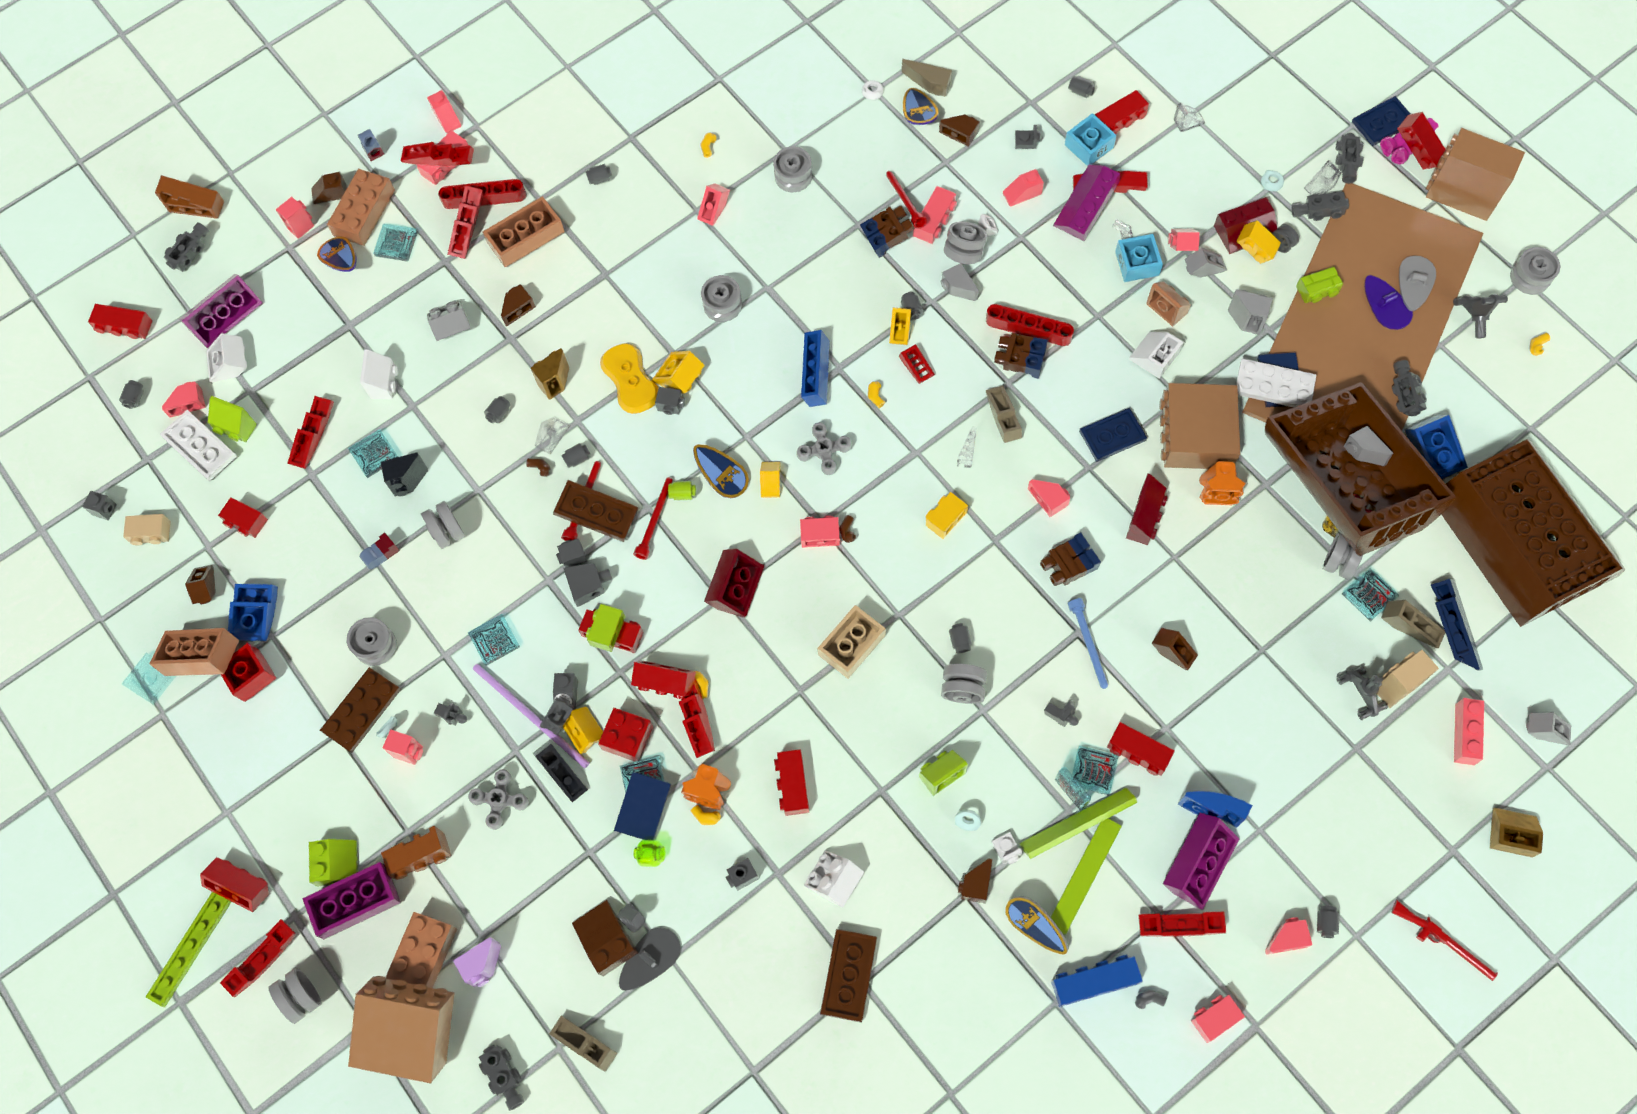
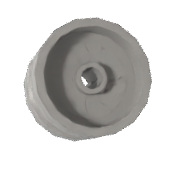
[773,146,812,193]
[944,221,988,264]
[1510,247,1561,295]
[701,275,742,322]
[421,501,465,549]
[1322,532,1363,580]
[346,617,397,666]
[941,664,987,704]
[268,967,322,1024]

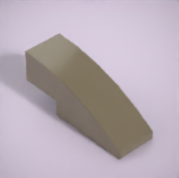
[986,386,1022,443]
[549,1016,617,1072]

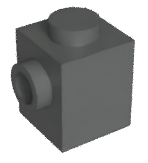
[655,386,685,415]
[82,491,117,521]
[556,538,588,568]
[726,858,759,891]

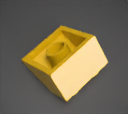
[652,351,705,394]

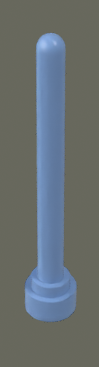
[1067,598,1108,689]

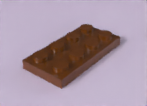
[553,480,638,542]
[319,667,401,753]
[820,929,877,1023]

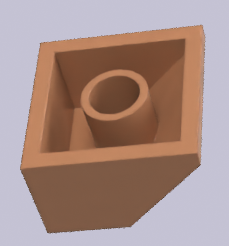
[1146,282,1191,327]

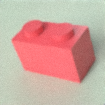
[275,196,314,239]
[1168,229,1200,251]
[800,516,840,548]
[382,729,423,765]
[1191,995,1245,1043]

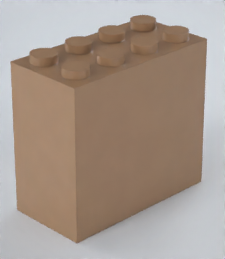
[1425,128,1525,221]
[1159,383,1240,469]
[348,976,455,1084]

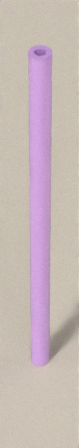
[472,664,590,769]

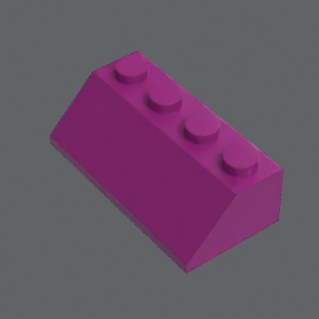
[1053,164,1120,242]
[179,274,263,348]
[1163,813,1239,910]

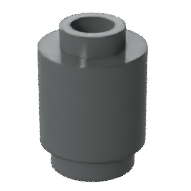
[1068,76,1095,98]
[585,164,612,185]
[901,292,923,320]
[119,380,144,409]
[484,396,511,424]
[561,443,590,468]
[949,623,972,654]
[1317,906,1339,938]

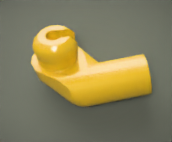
[695,671,709,699]
[690,805,721,825]

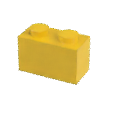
[1236,220,1281,264]
[925,492,968,539]

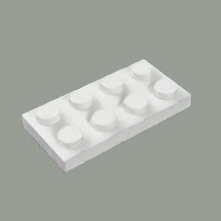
[1236,359,1316,407]
[159,410,237,481]

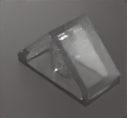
[1173,102,1206,132]
[1304,160,1342,195]
[535,416,571,455]

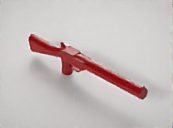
[1391,900,1498,981]

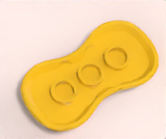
[600,344,659,414]

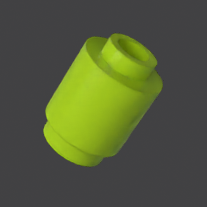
[668,481,696,500]

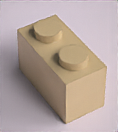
[123,514,171,546]

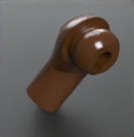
[526,458,551,476]
[839,515,856,543]

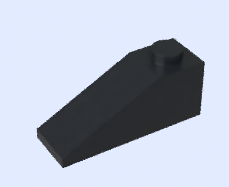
[533,741,588,803]

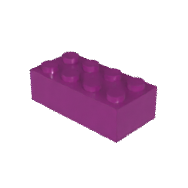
[302,862,401,940]

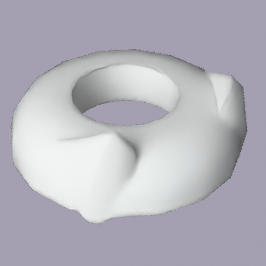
[862,80,884,100]

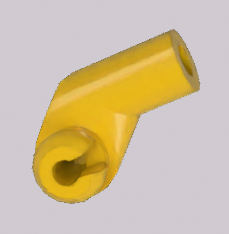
[700,132,717,158]
[1530,333,1551,356]
[868,381,885,408]

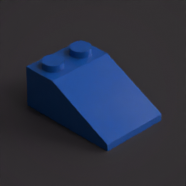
[1404,415,1468,479]

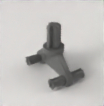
[1453,294,1508,339]
[1336,666,1388,720]

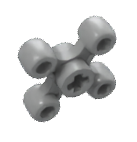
[797,422,851,475]
[468,769,529,830]

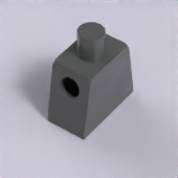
[563,563,612,607]

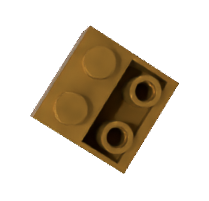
[530,348,570,400]
[1490,808,1543,857]

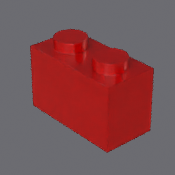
[218,497,268,538]

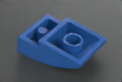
[228,584,278,641]
[1178,791,1253,828]

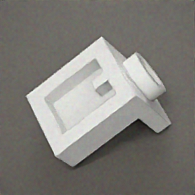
[991,832,1022,865]

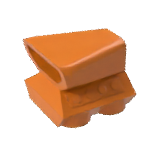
[1199,461,1246,506]
[681,764,731,810]

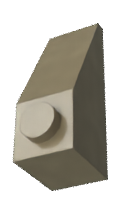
[902,59,952,97]
[1381,600,1445,648]

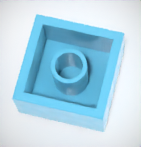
[1065,113,1117,166]
[1115,234,1163,282]

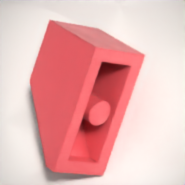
[427,90,462,134]
[1003,169,1044,207]
[697,183,730,226]
[162,381,205,418]
[1028,479,1070,517]
[1265,917,1313,955]

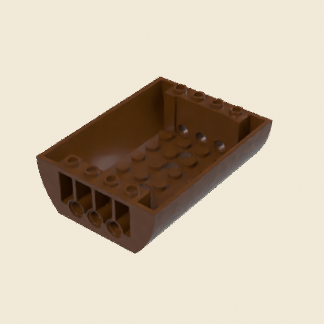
[1265,382,1456,556]
[1441,439,1625,627]

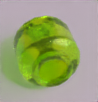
[633,840,666,867]

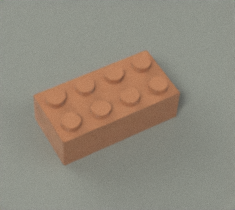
[327,169,395,246]
[483,196,565,268]
[149,628,239,676]
[385,912,457,988]

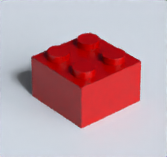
[220,643,276,702]
[598,707,653,763]

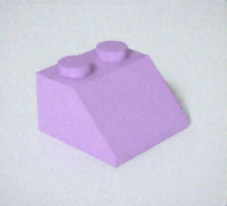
[453,937,501,987]

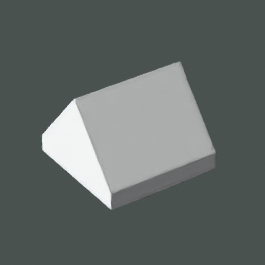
[978,214,998,236]

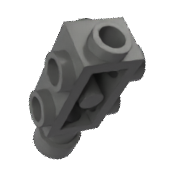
[1335,133,1364,184]
[1292,192,1349,221]
[164,222,209,272]
[1392,360,1427,416]
[479,1045,525,1111]

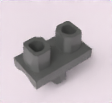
[539,697,574,735]

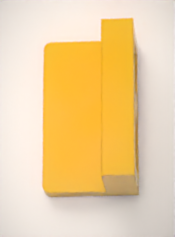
[563,707,603,754]

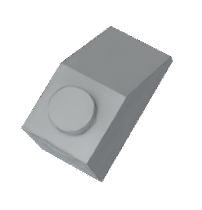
[1185,248,1227,278]
[940,263,979,301]
[1344,426,1393,466]
[1526,712,1571,745]

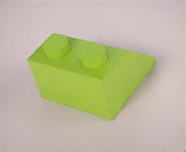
[208,396,257,442]
[919,750,968,796]
[309,839,358,887]

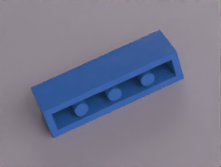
[801,330,830,407]
[1051,954,1143,1007]

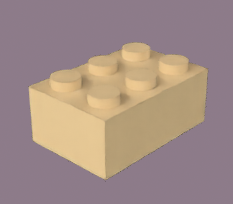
[817,605,886,679]
[1377,650,1439,708]

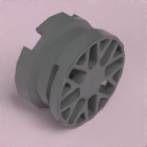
[1271,224,1299,253]

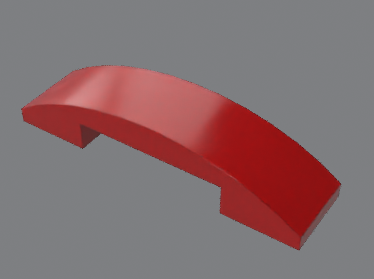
[1138,911,1226,937]
[220,919,296,997]

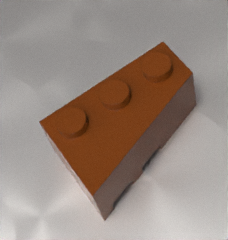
[155,175,224,219]
[381,826,452,880]

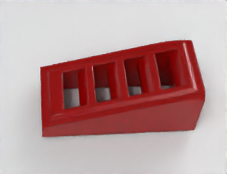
[899,344,935,384]

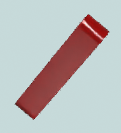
[438,179,527,209]
[986,304,1074,346]

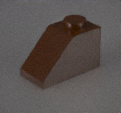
[939,114,980,147]
[311,172,347,204]
[501,284,536,327]
[185,565,216,604]
[1152,628,1198,671]
[958,858,993,904]

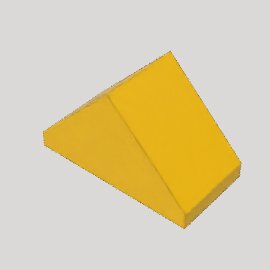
[889,307,911,345]
[760,462,780,498]

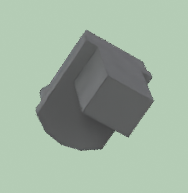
[1044,700,1079,727]
[434,703,467,726]
[617,904,645,933]

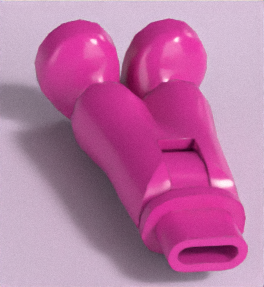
[1380,118,1439,165]

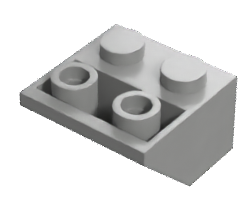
[1228,289,1273,335]
[427,300,470,341]

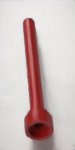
[886,171,927,229]
[561,461,601,541]
[633,477,673,560]

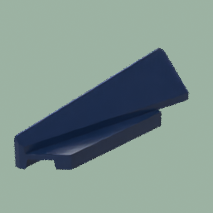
[1431,579,1483,671]

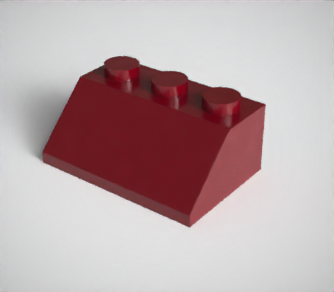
[1214,197,1277,254]
[1126,473,1168,545]
[704,549,764,618]

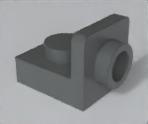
[1015,125,1041,149]

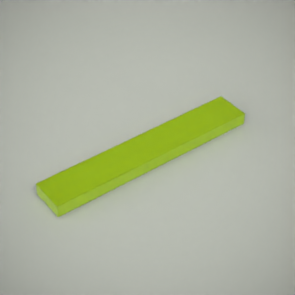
[1020,788,1138,859]
[1050,818,1122,935]
[145,892,231,1008]

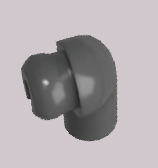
[1135,989,1167,1009]

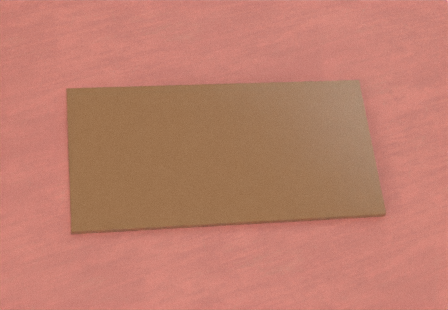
[1242,183,1484,431]

